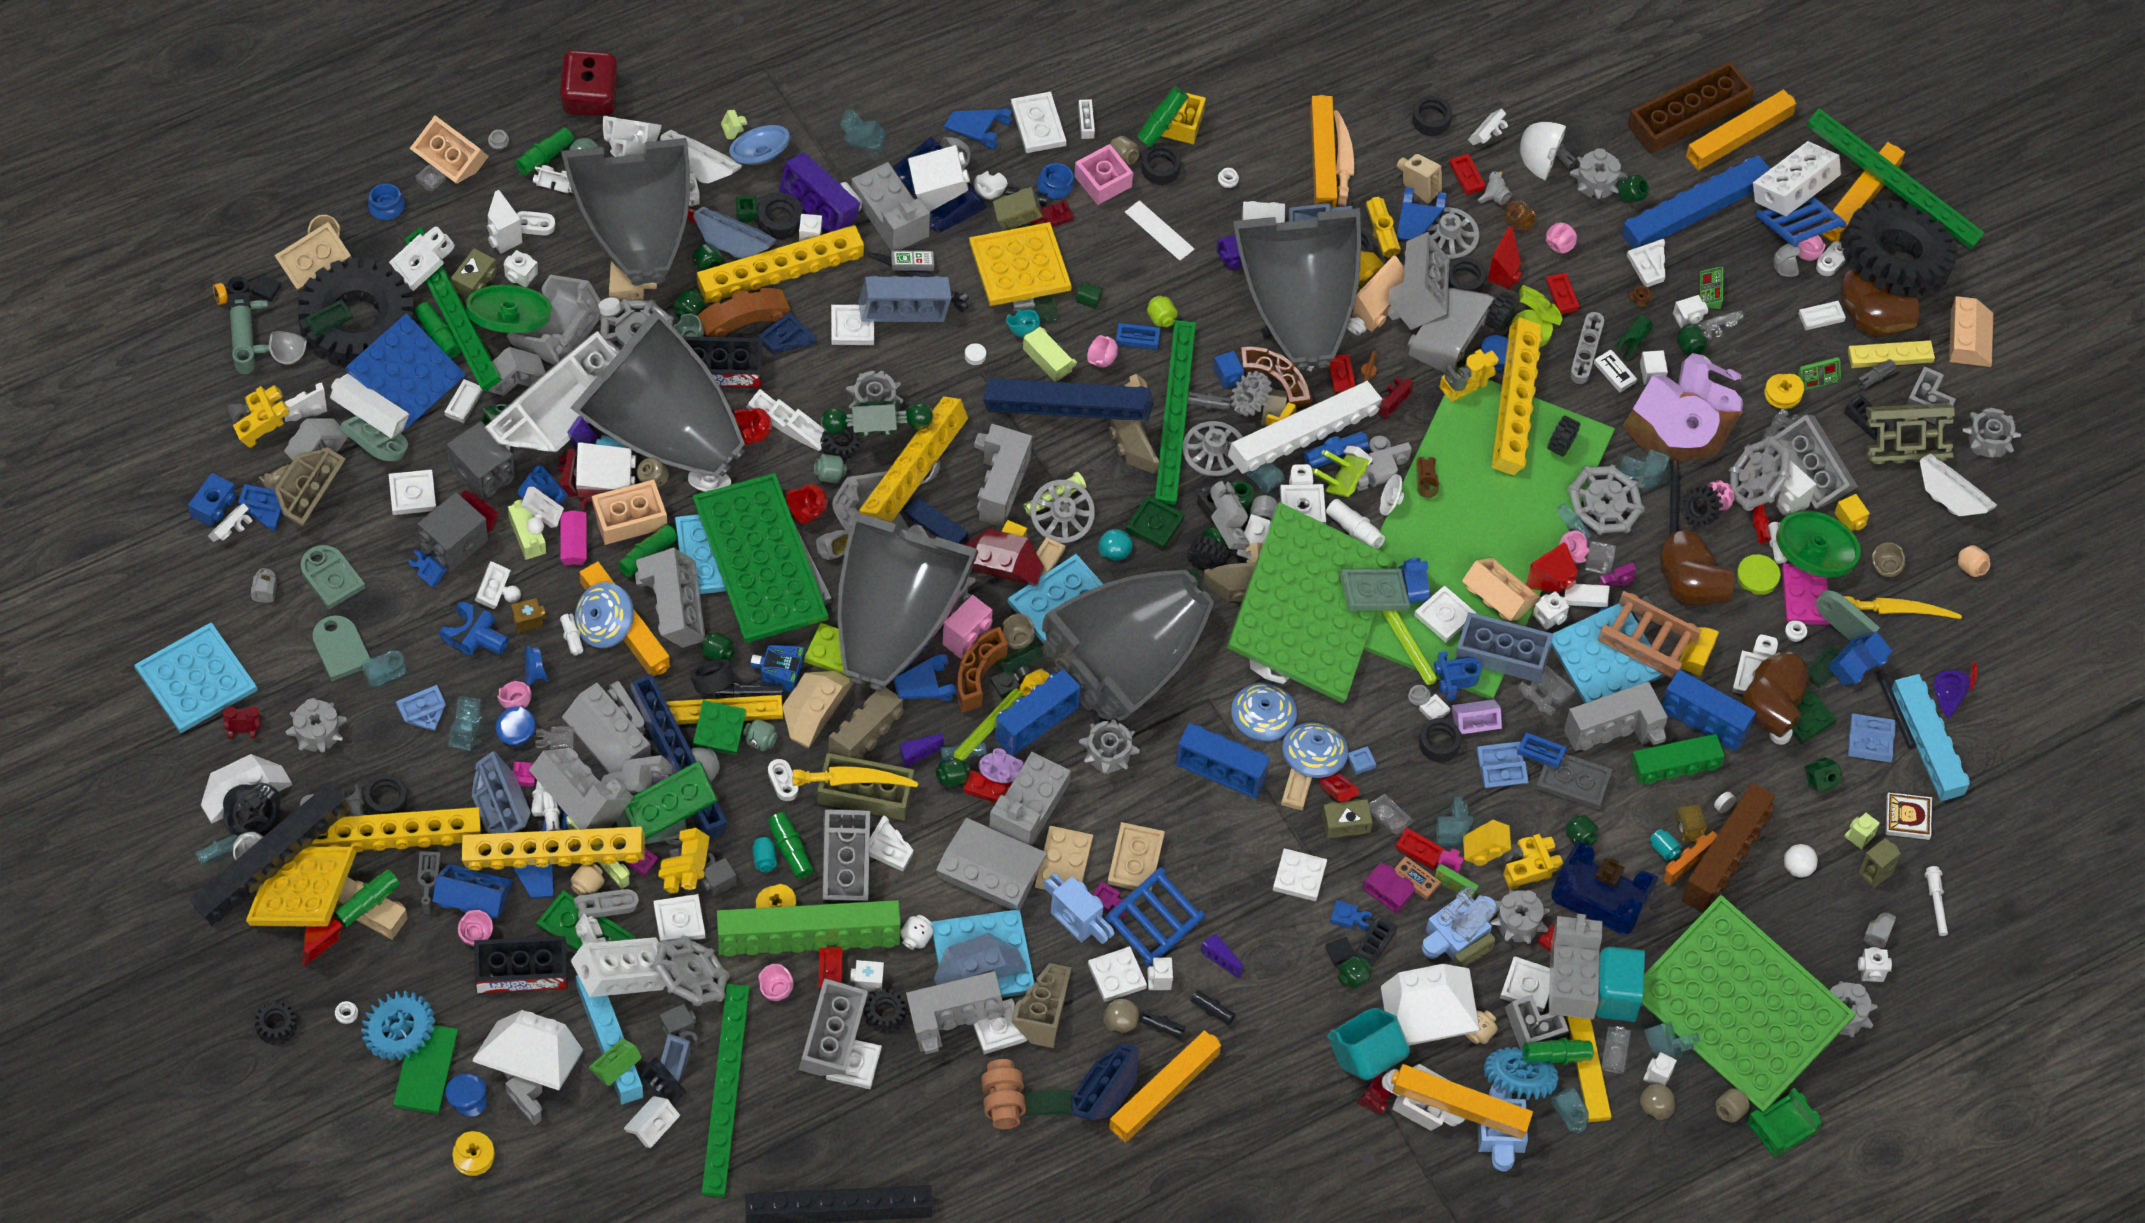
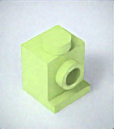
[1844,813,1880,849]

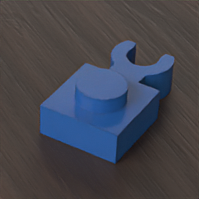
[408,550,447,587]
[1330,900,1372,930]

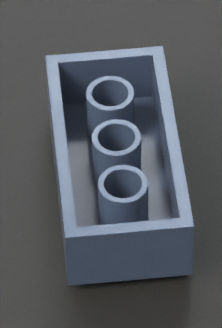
[858,276,951,322]
[1456,612,1553,683]

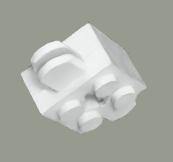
[1382,1064,1465,1131]

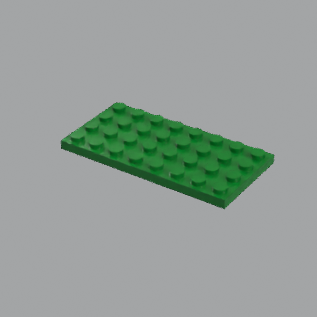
[692,473,828,643]

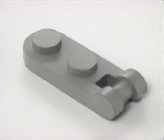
[607,681,645,736]
[574,889,639,920]

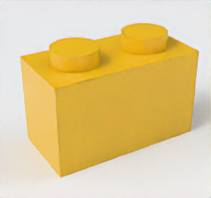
[1463,820,1511,866]

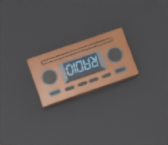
[1395,856,1441,900]

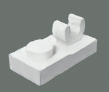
[1468,109,1508,145]
[208,503,252,542]

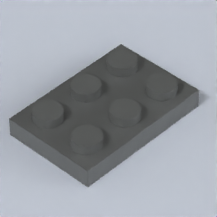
[1536,750,1613,810]

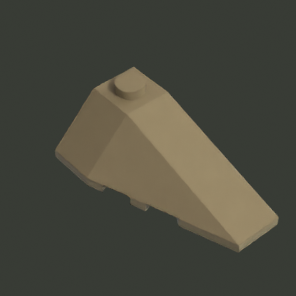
[1011,963,1072,1048]

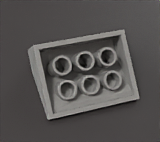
[936,818,1047,910]

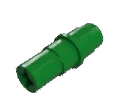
[1137,86,1189,147]
[515,127,574,176]
[414,302,461,359]
[618,524,678,578]
[768,812,814,879]
[334,869,401,927]
[1522,1038,1594,1065]

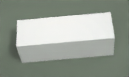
[1078,99,1095,139]

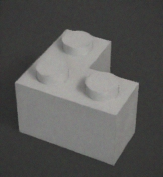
[488,347,546,396]
[1907,366,1956,428]
[284,418,348,460]
[1504,995,1569,1050]

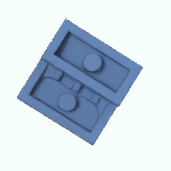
[1848,714,1895,762]
[1476,742,1529,788]

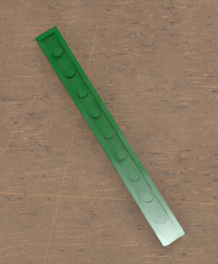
[1806,108,1984,250]
[405,227,502,392]
[1155,320,1196,506]
[702,984,749,1198]

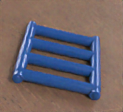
[1755,196,1846,247]
[1104,867,1205,967]

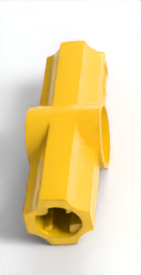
[1366,197,1401,258]

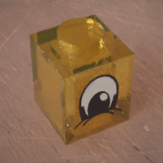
[1675,804,1707,841]

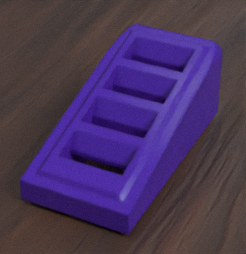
[567,416,598,451]
[900,734,944,768]
[1201,934,1243,979]

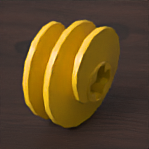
[1764,374,1804,409]
[756,884,796,908]
[452,1131,495,1176]

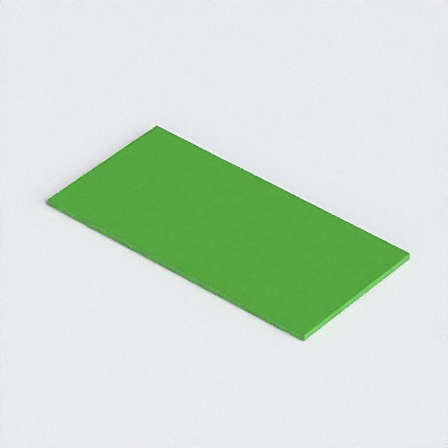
[1363,368,1615,700]

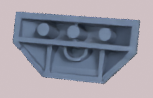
[693,206,777,259]
[472,751,531,834]
[934,933,1027,985]

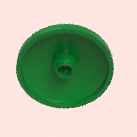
[466,285,552,333]
[1776,511,1861,578]

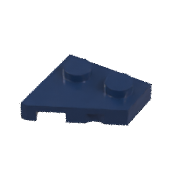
[758,312,817,354]

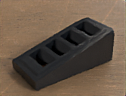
[1844,394,1890,440]
[1354,915,1397,966]
[639,1058,686,1106]

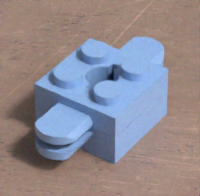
[1043,873,1114,944]
[1422,894,1496,960]
[1477,1084,1528,1171]

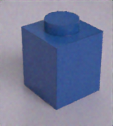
[1213,351,1244,389]

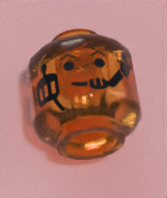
[1504,200,1535,230]

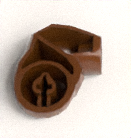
[1841,269,1919,337]
[1660,530,1734,607]
[1741,652,1810,738]

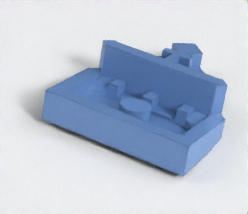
[396,685,446,731]

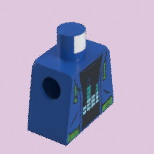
[750,645,804,693]

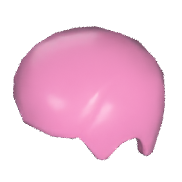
[1798,231,1825,261]
[1087,335,1118,368]
[1559,530,1590,563]
[497,681,531,709]
[458,910,493,946]
[758,964,794,1001]

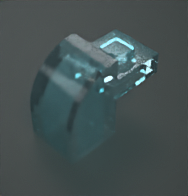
[839,109,887,151]
[1619,449,1670,488]
[448,696,481,751]
[1436,797,1473,847]
[1644,1022,1700,1059]

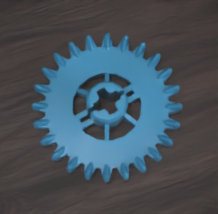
[361,991,435,1061]
[1484,1047,1559,1100]

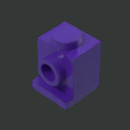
[1216,235,1242,270]

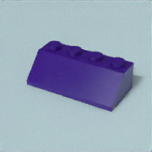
[779,152,860,233]

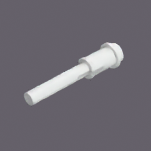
[1924,866,1948,936]

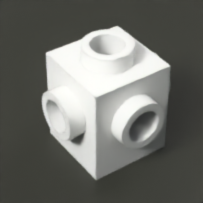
[504,250,538,287]
[1533,591,1569,630]
[1858,947,1892,982]

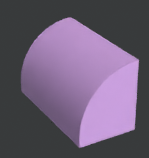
[1452,699,1502,734]

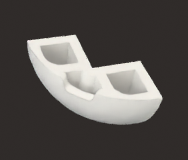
[603,116,661,157]
[1520,122,1566,180]

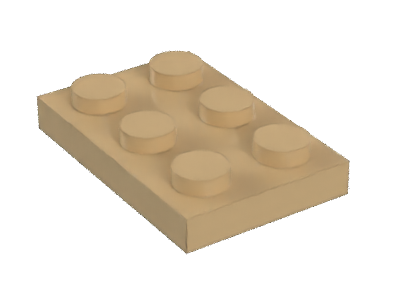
[274,222,352,291]
[1107,822,1165,892]
[1035,826,1093,890]

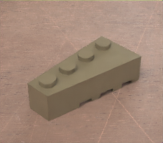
[829,687,904,760]

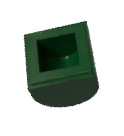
[735,196,757,222]
[1076,281,1103,309]

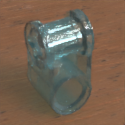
[1245,463,1284,493]
[361,651,406,687]
[1551,1086,1589,1133]

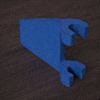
[944,108,1012,150]
[1396,187,1447,241]
[894,654,957,701]
[506,848,553,898]

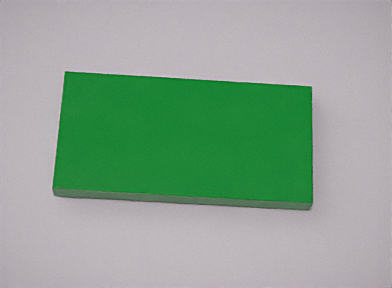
[625,761,719,840]
[536,890,636,953]
[393,1025,458,1115]

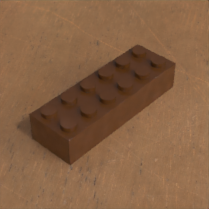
[1627,61,1754,154]
[1681,782,1775,913]

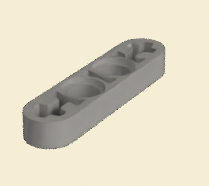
[1570,312,1604,384]

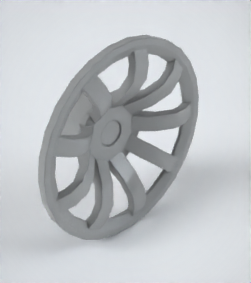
[1428,207,1479,260]
[1182,421,1243,477]
[1030,480,1095,543]

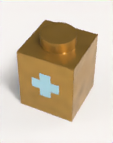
[511,598,546,633]

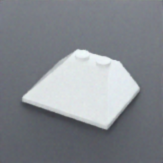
[1381,964,1480,1045]
[473,1010,583,1090]

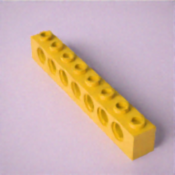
[697,225,864,304]
[1491,317,1542,476]
[859,396,968,523]
[309,807,481,852]
[462,827,645,870]

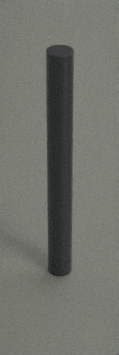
[1670,460,1679,534]
[1876,671,1916,749]

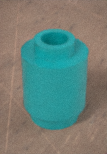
[1649,829,1682,862]
[752,837,777,872]

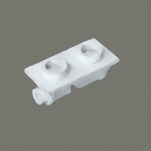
[533,165,572,194]
[575,914,606,944]

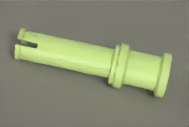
[1023,472,1086,516]

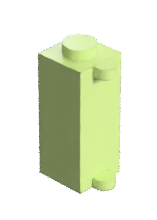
[1023,327,1077,382]
[508,500,546,560]

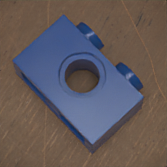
[188,473,236,527]

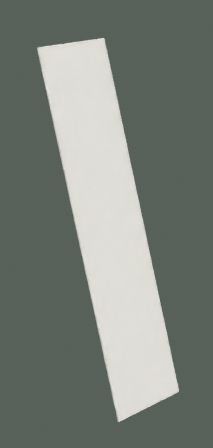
[1125,201,1194,260]

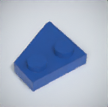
[238,484,282,532]

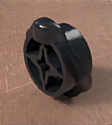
[223,783,281,836]

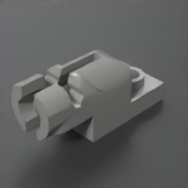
[1356,442,1412,492]
[1210,481,1249,550]
[601,755,673,794]
[504,1072,542,1125]

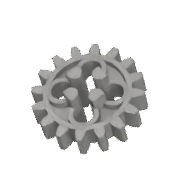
[1231,371,1272,417]

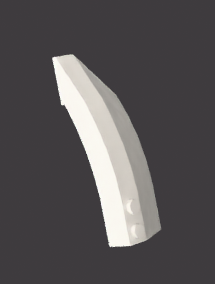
[485,331,617,452]

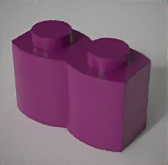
[1362,863,1416,914]

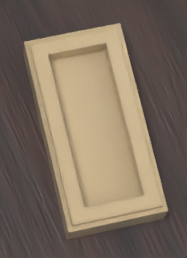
[1037,537,1065,576]
[1281,768,1312,811]

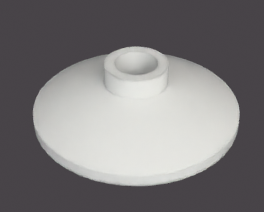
[688,471,731,492]
[1380,474,1404,516]

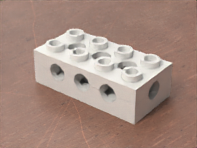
[1753,141,1841,216]
[571,937,673,997]

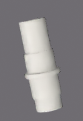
[1326,499,1385,549]

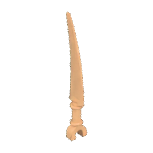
[1333,110,1354,206]

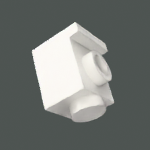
[1673,295,1708,328]
[1147,958,1173,990]
[1643,1052,1677,1086]

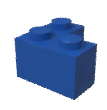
[1828,631,1893,686]

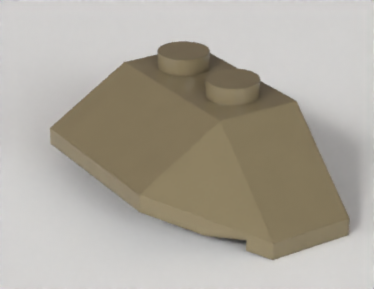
[1108,419,1159,474]
[274,447,346,526]
[1203,562,1256,602]

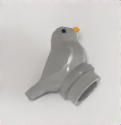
[1478,171,1512,205]

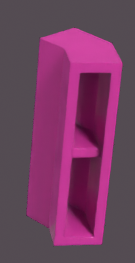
[561,511,587,566]

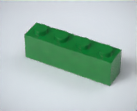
[1630,734,1725,785]

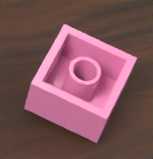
[1074,144,1133,205]
[943,595,993,659]

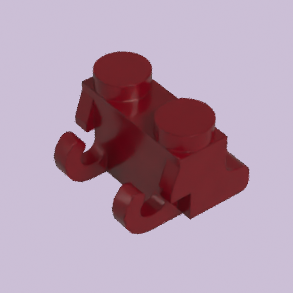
[223,706,261,739]
[1357,1071,1394,1114]

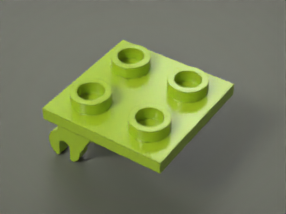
[1312,450,1369,497]

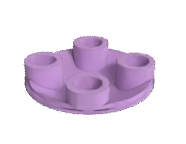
[979,748,1023,783]

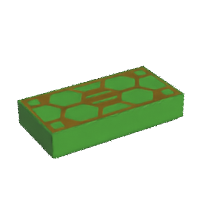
[1435,864,1479,902]

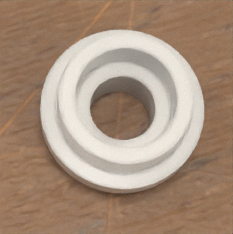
[1218,168,1239,188]
[1347,317,1366,336]
[1785,620,1807,642]
[335,1001,358,1024]

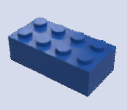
[995,669,1081,756]
[1662,669,1756,752]
[1175,723,1270,799]

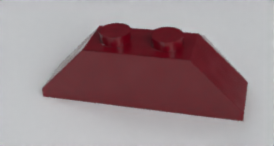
[965,528,1044,587]

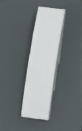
[746,389,824,451]

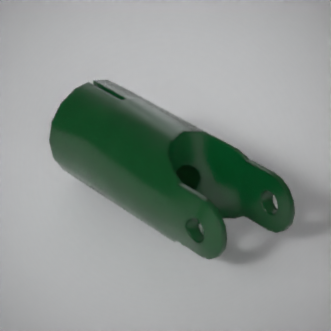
[1614,315,1653,359]

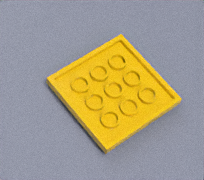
[969,222,1071,306]
[246,847,357,926]

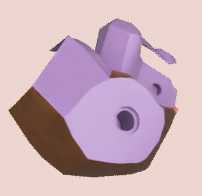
[1622,353,1743,461]

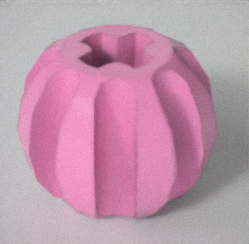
[1546,222,1577,254]
[1703,480,1735,510]

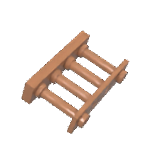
[1598,591,1702,679]

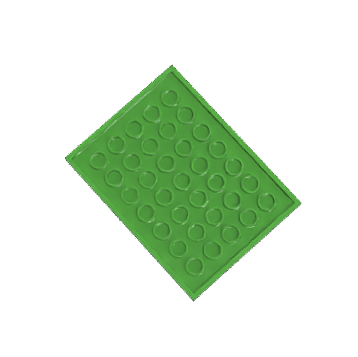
[1226,502,1394,703]
[1641,895,1856,1112]

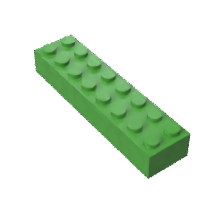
[717,900,900,957]

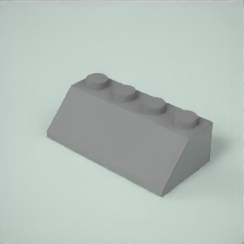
[1774,414,1858,509]
[562,683,651,774]
[798,978,868,1076]

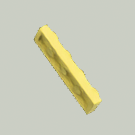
[1848,341,1935,368]

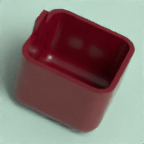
[560,50,618,116]

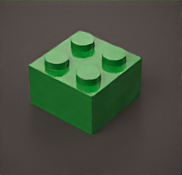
[693,700,746,756]

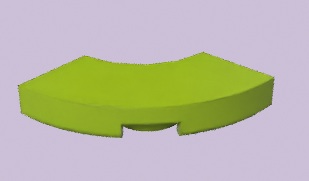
[1519,285,1563,325]

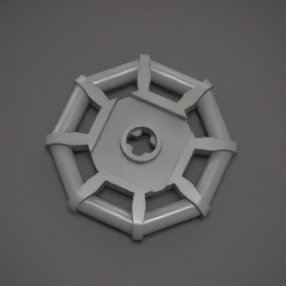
[600,298,675,355]
[1729,436,1792,511]
[1567,464,1645,535]
[652,935,730,1006]

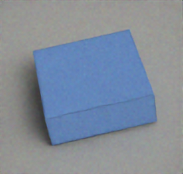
[1347,746,1377,775]

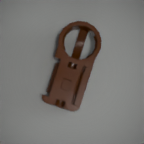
[1416,457,1439,498]

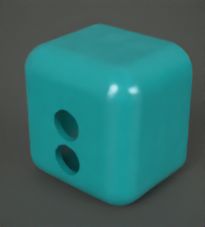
[1595,947,1645,1022]
[1327,1008,1410,1080]

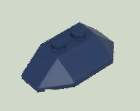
[1071,1043,1139,1120]

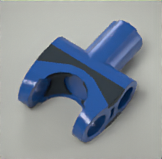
[438,602,509,655]

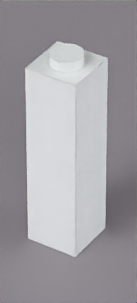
[330,374,409,438]

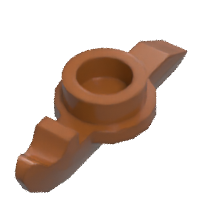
[1361,351,1377,383]

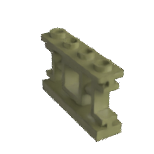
[1866,403,1955,464]

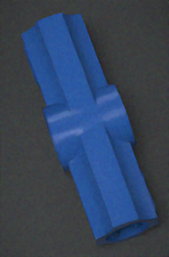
[1303,431,1369,469]

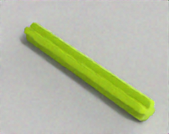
[1382,611,1437,685]
[953,688,1023,761]

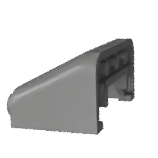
[507,275,602,365]
[1408,287,1495,374]
[832,471,928,537]

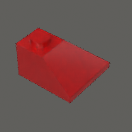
[1487,227,1522,290]
[1526,542,1578,593]
[302,917,342,967]

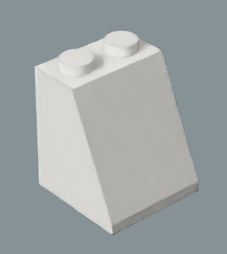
[908,145,970,212]
[576,443,636,490]

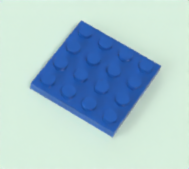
[345,313,466,431]

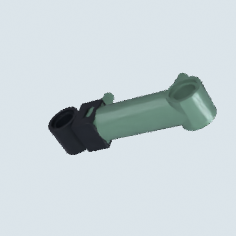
[227,276,270,374]

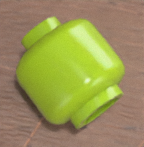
[1147,296,1178,328]

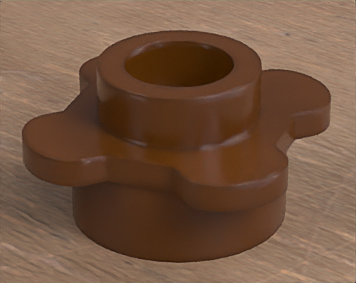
[1629,286,1654,308]

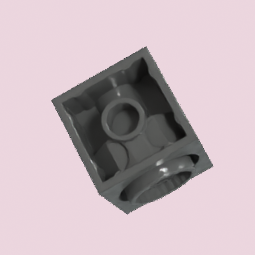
[447,421,515,500]
[417,492,488,573]

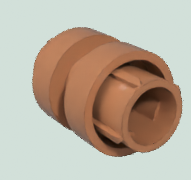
[981,1059,1026,1129]

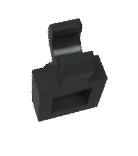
[991,665,1031,699]

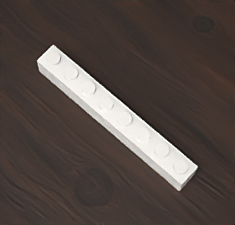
[1228,381,1382,474]

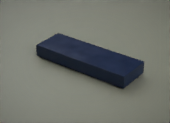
[904,497,968,544]

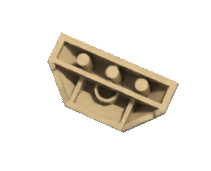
[782,671,853,749]

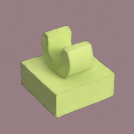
[721,110,747,139]

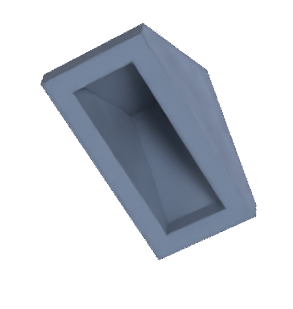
[660,1034,691,1082]

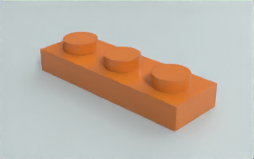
[1663,831,1717,886]

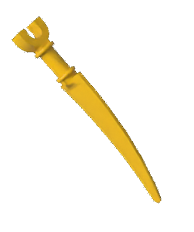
[1844,596,1962,619]
[792,767,918,787]

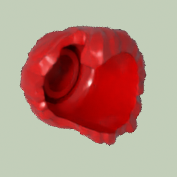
[733,408,772,446]
[785,484,828,524]

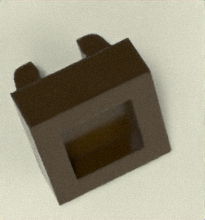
[1594,858,1625,888]

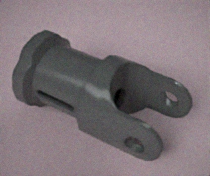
[342,783,365,817]

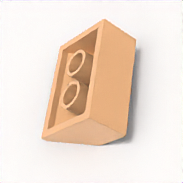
[410,116,489,184]
[1352,256,1405,332]
[1949,296,1993,367]
[592,480,667,545]
[1462,558,1541,621]

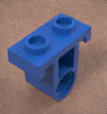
[517,466,568,505]
[1398,558,1430,604]
[1434,651,1482,701]

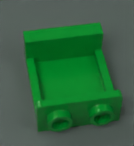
[1747,1088,1821,1159]

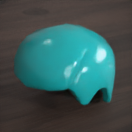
[1006,309,1040,338]
[1097,529,1133,562]

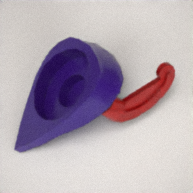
[1934,662,1978,719]

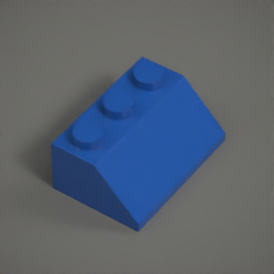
[432,864,513,919]

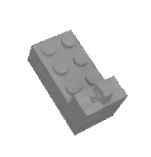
[852,162,930,251]
[1388,232,1450,330]
[974,424,1032,527]
[635,548,705,648]
[1564,682,1668,752]
[529,748,633,830]
[989,752,1071,846]
[822,810,870,903]
[1549,914,1602,1019]
[906,971,1005,1054]

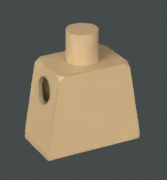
[1397,154,1442,204]
[609,261,657,302]

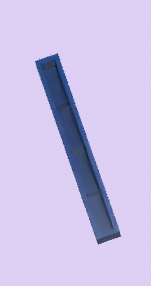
[1622,155,1770,249]

